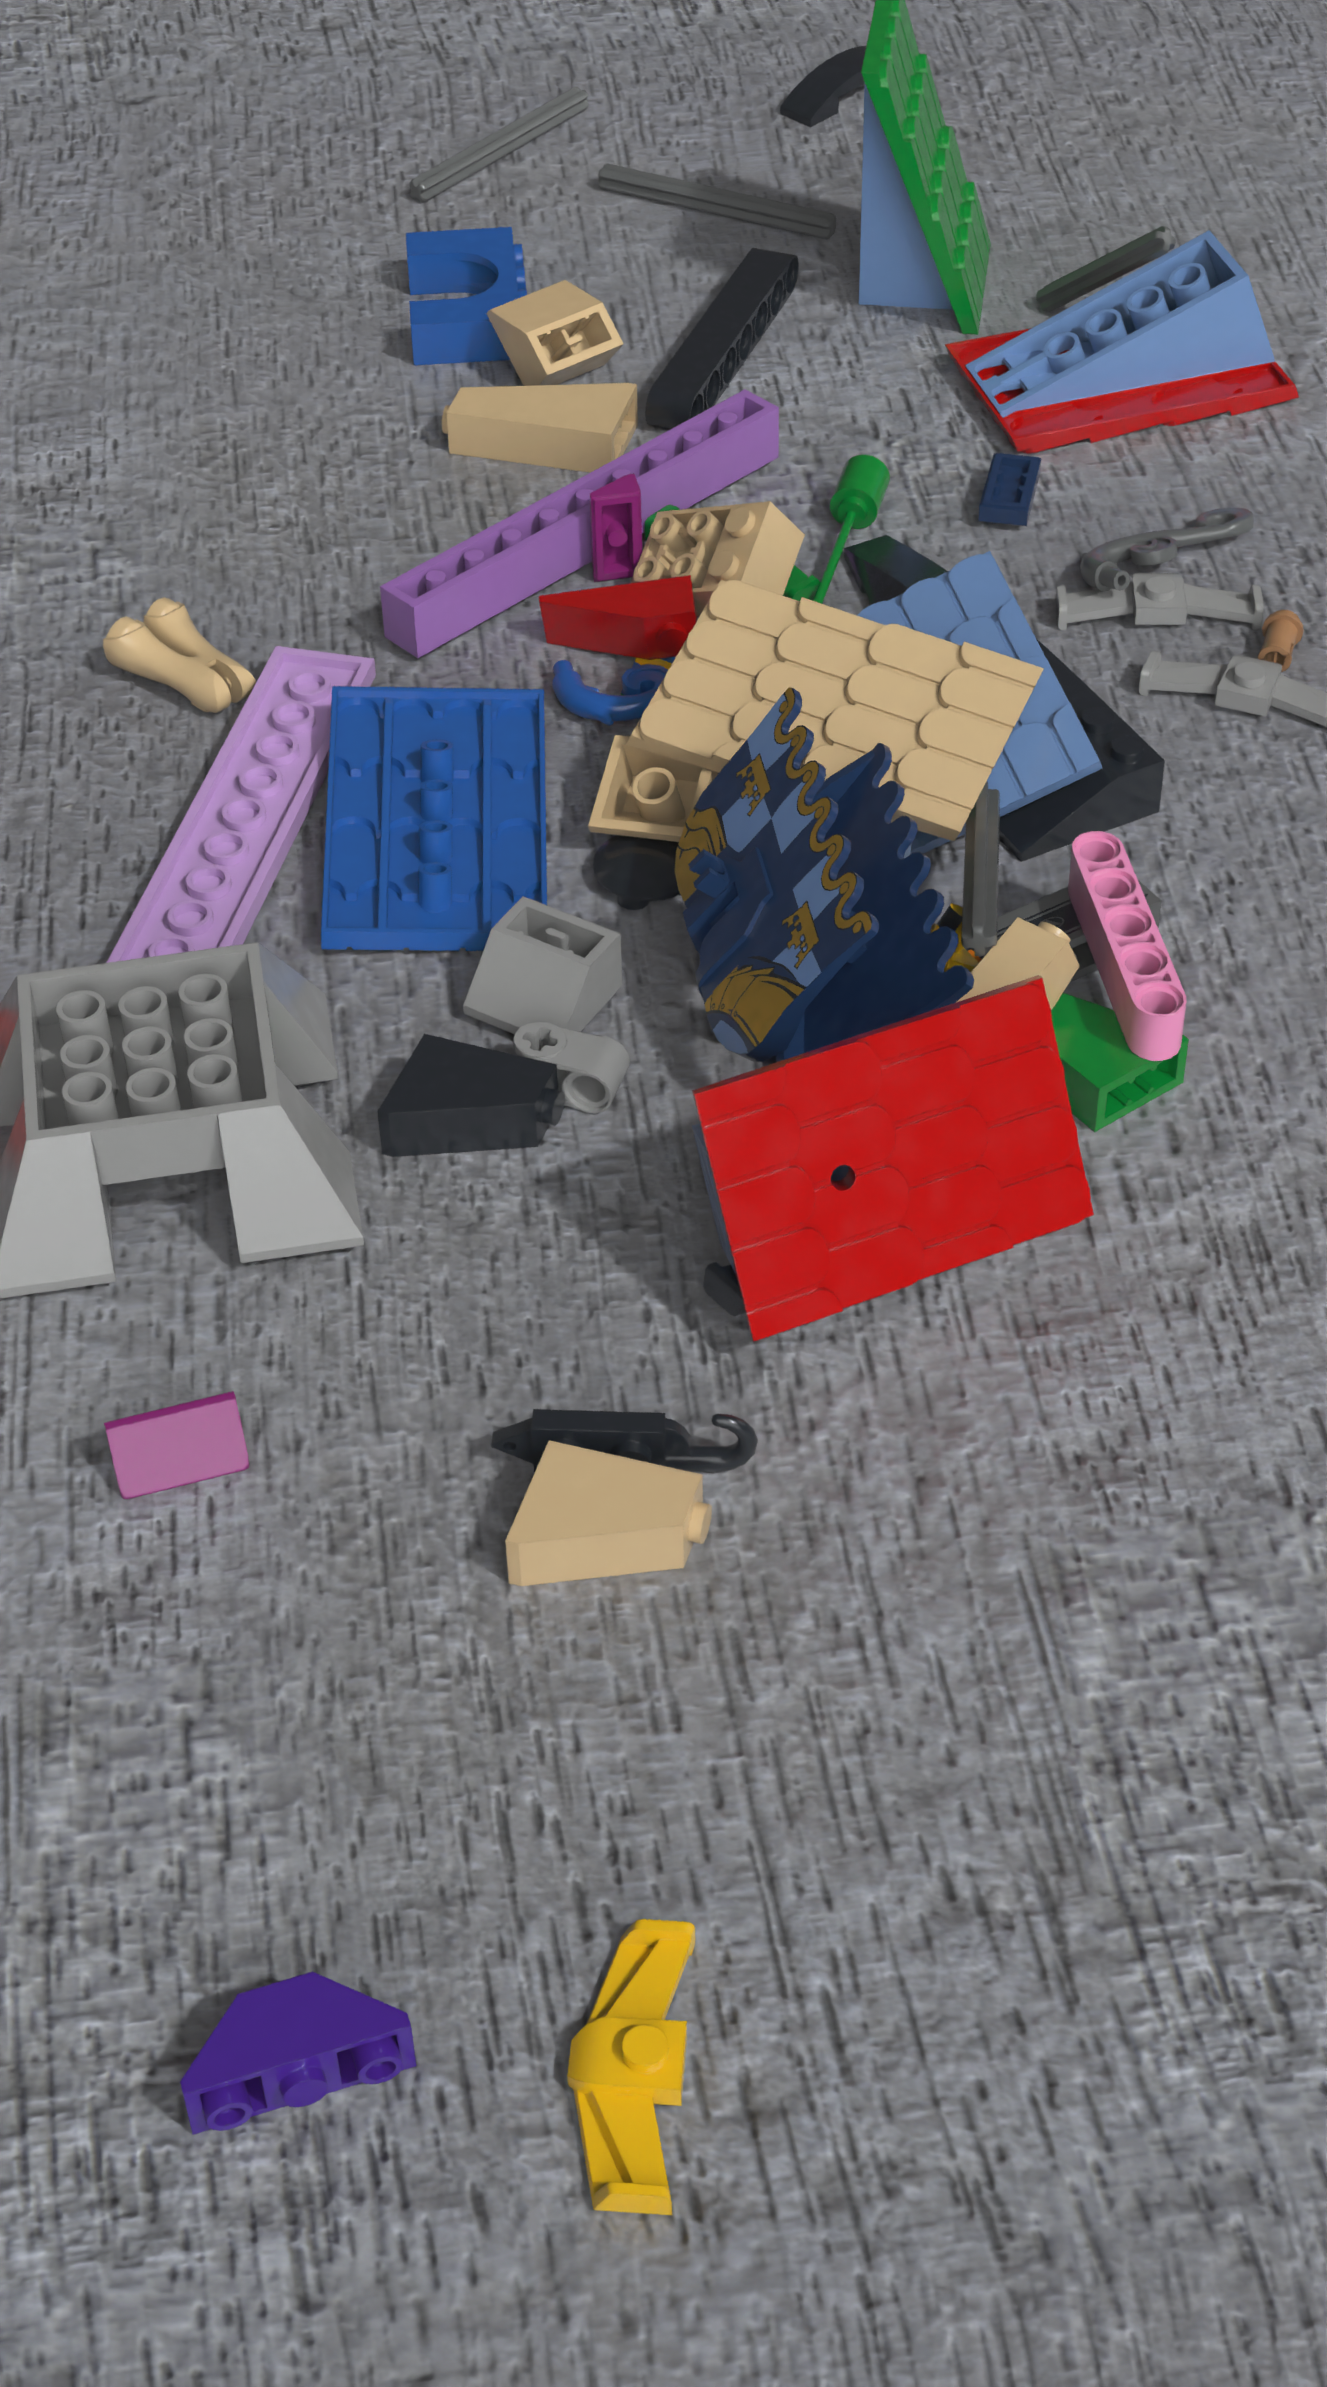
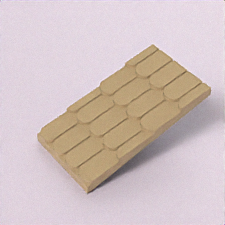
[626,580,1044,841]

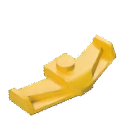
[567,1919,696,2215]

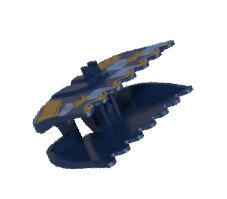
[675,687,974,1062]

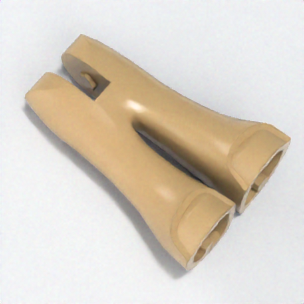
[103,597,256,713]

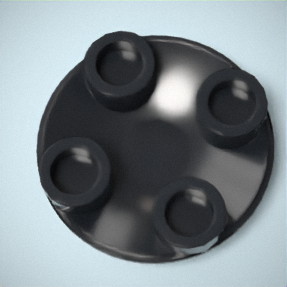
[593,835,681,910]

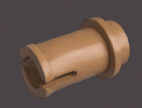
[1258,610,1304,672]

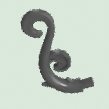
[1080,507,1254,591]

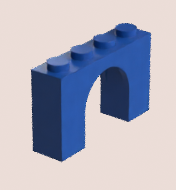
[406,227,527,366]

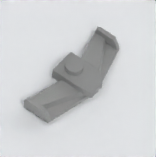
[1055,573,1264,630]
[1139,651,1327,727]

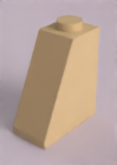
[505,1440,712,1586]

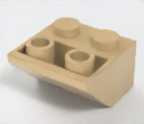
[486,280,624,386]

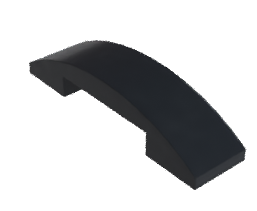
[780,45,866,127]

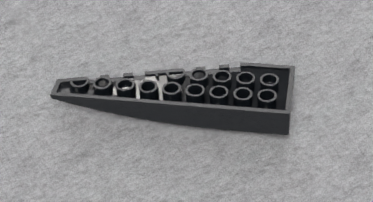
[844,535,1165,862]

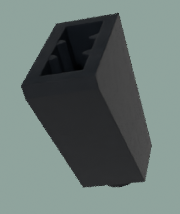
[377,1034,565,1157]

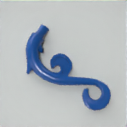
[552,660,668,726]

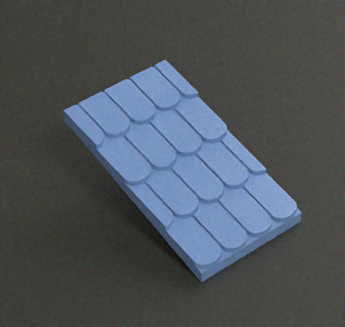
[857,551,1102,854]

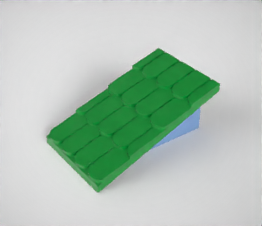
[859,0,991,335]

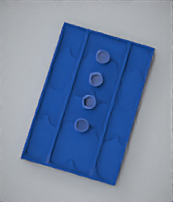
[321,686,547,951]

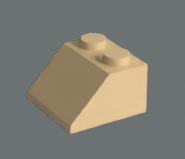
[588,735,719,842]

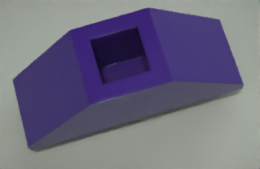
[180,1971,417,2135]

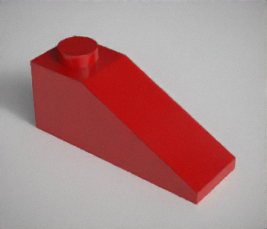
[539,575,697,660]

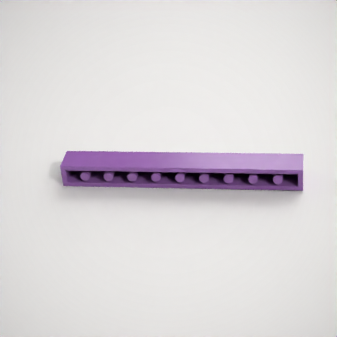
[380,389,779,658]

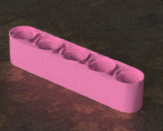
[1068,831,1187,1061]

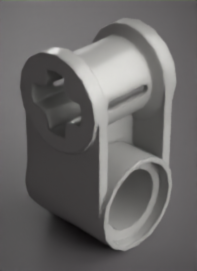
[513,1021,630,1114]

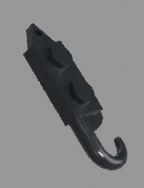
[491,1409,758,1472]

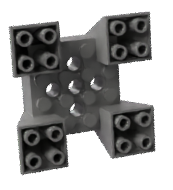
[0,942,364,1299]

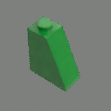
[1051,993,1189,1132]

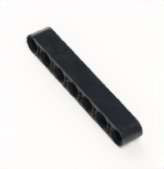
[645,248,799,429]

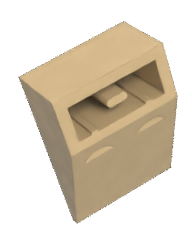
[631,501,805,617]

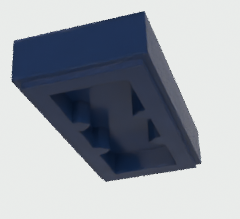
[978,453,1041,526]

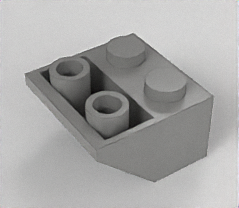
[463,896,622,1046]

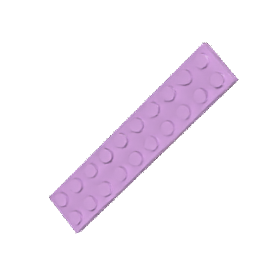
[106,646,376,963]

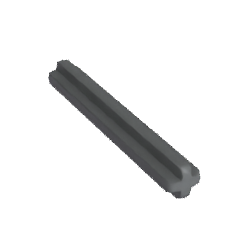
[1036,226,1176,312]

